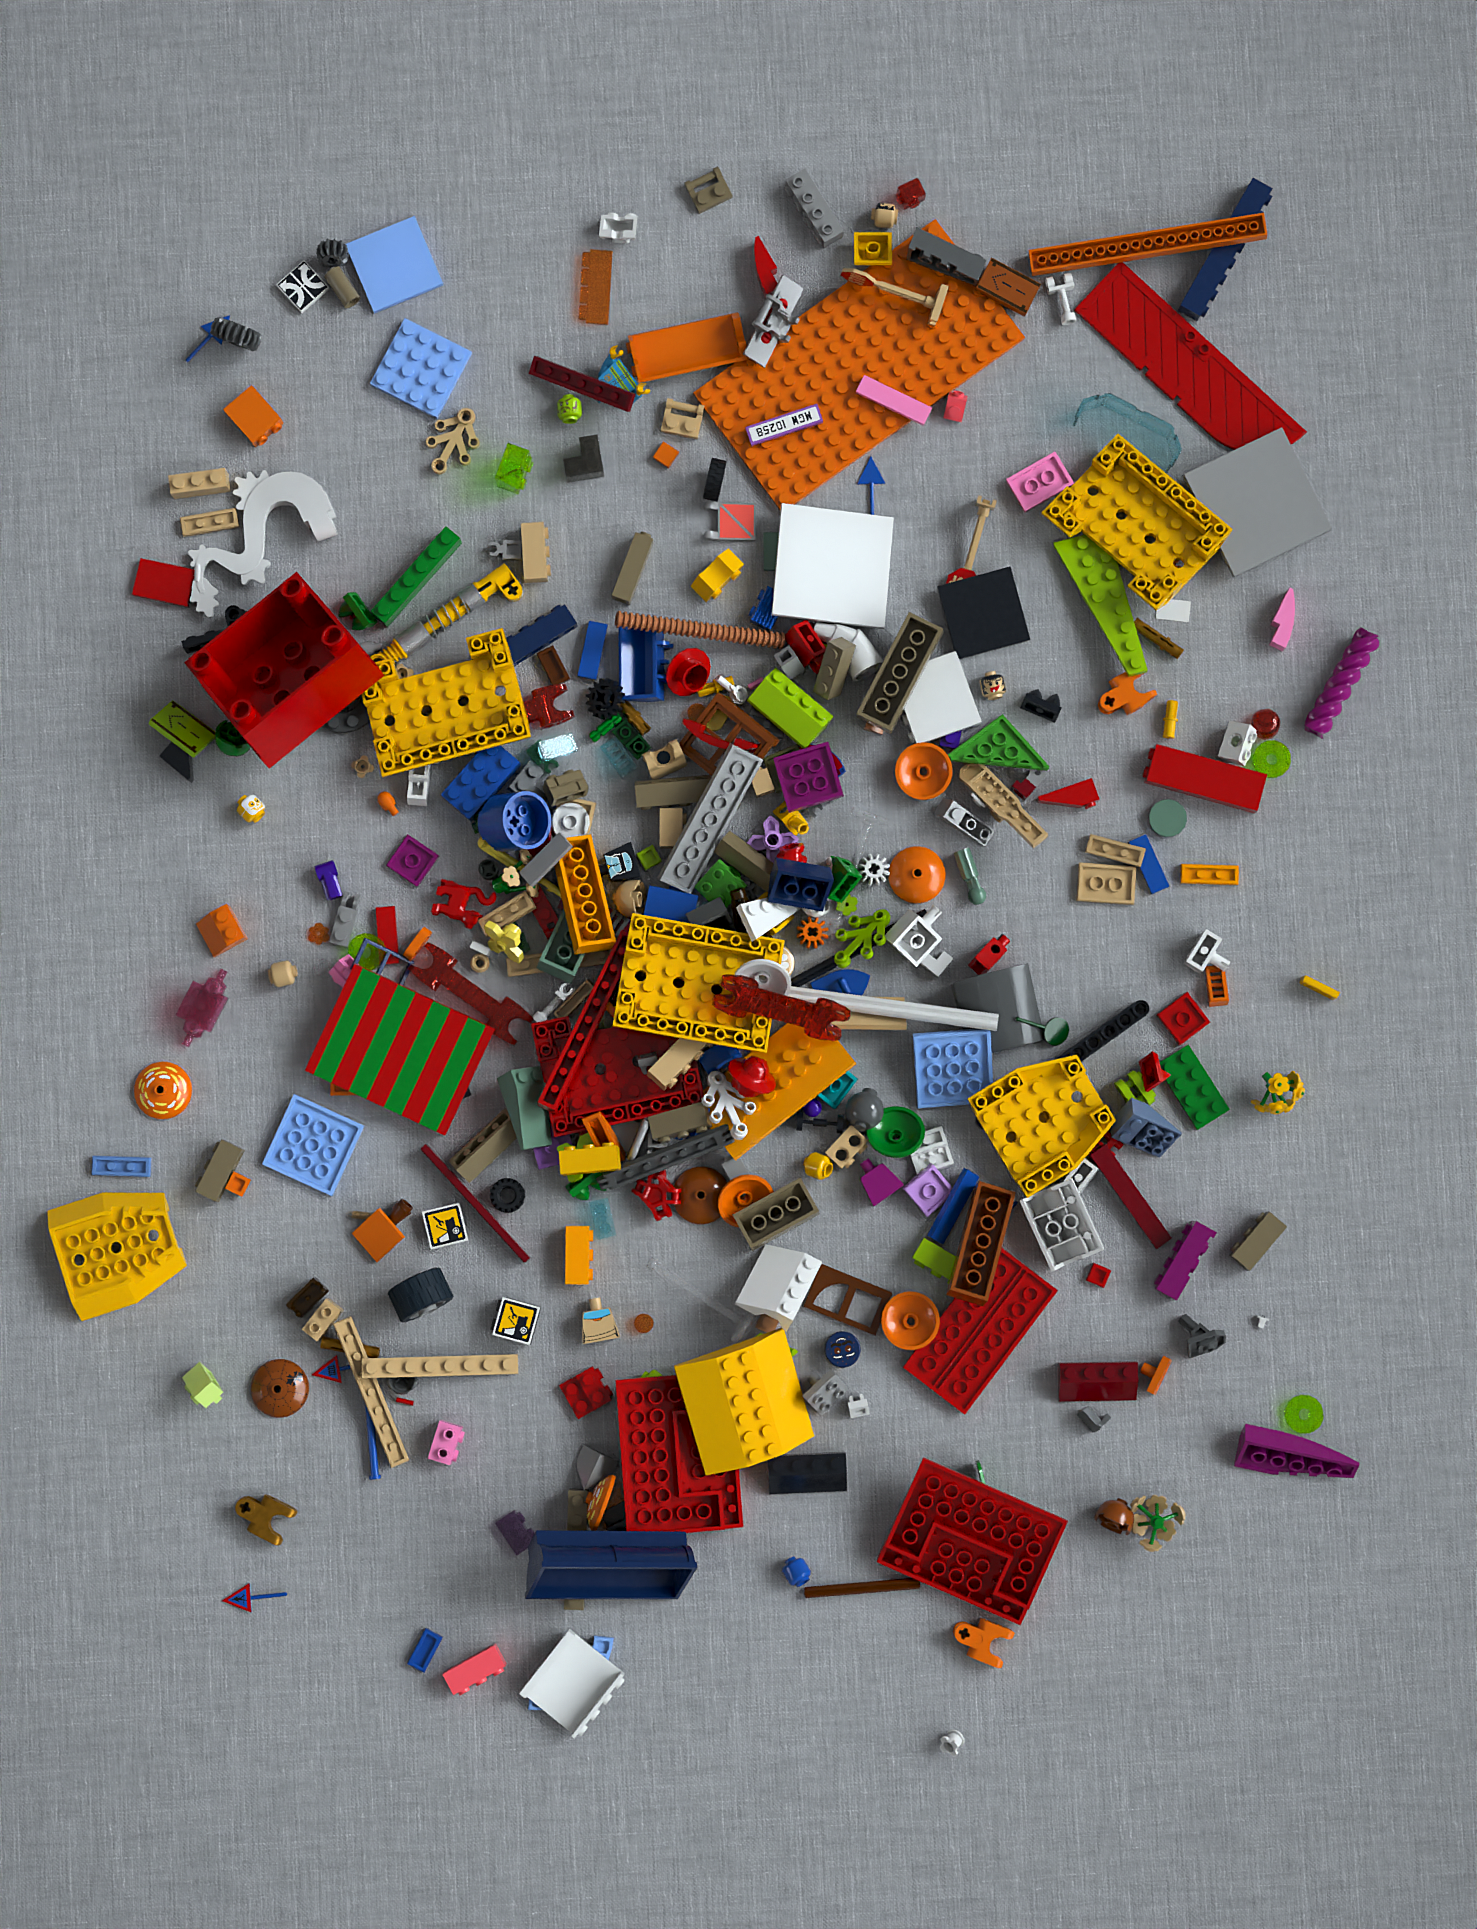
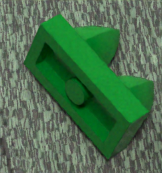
[338,592,378,630]
[565,1172,606,1200]

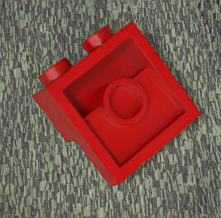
[559,1366,613,1419]

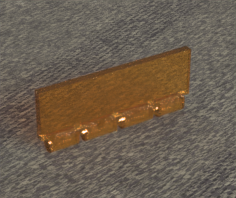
[578,249,613,325]

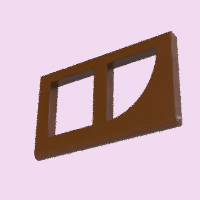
[803,1264,893,1336]

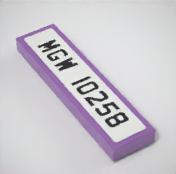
[745,404,823,446]

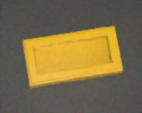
[1299,975,1340,1000]

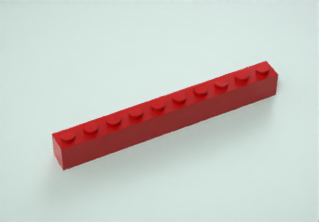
[538,930,628,1114]

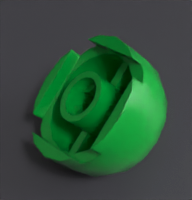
[215,720,251,757]

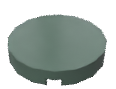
[1148,799,1187,838]

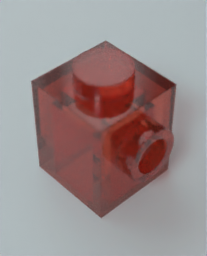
[895,178,926,209]

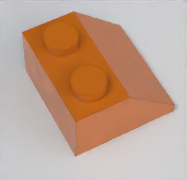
[196,904,248,957]

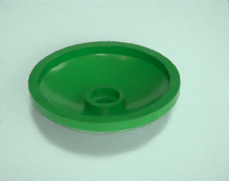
[867,1106,925,1158]

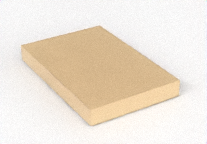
[1076,862,1136,905]

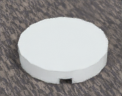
[552,803,590,838]

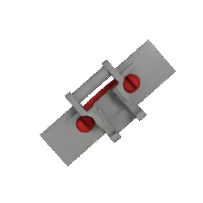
[743,275,803,368]

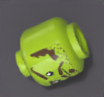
[557,394,582,424]

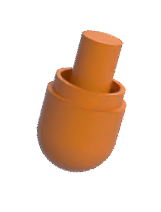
[377,791,399,816]

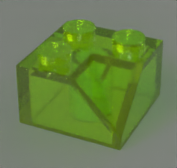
[495,443,534,495]

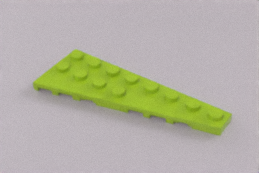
[1053,535,1148,677]

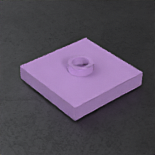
[903,1163,952,1217]

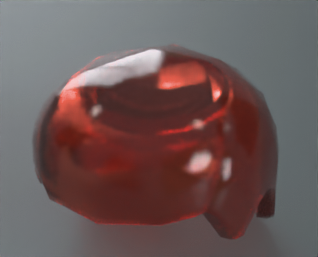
[1251,708,1280,740]

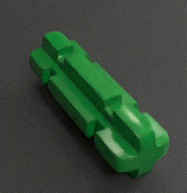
[589,714,622,742]

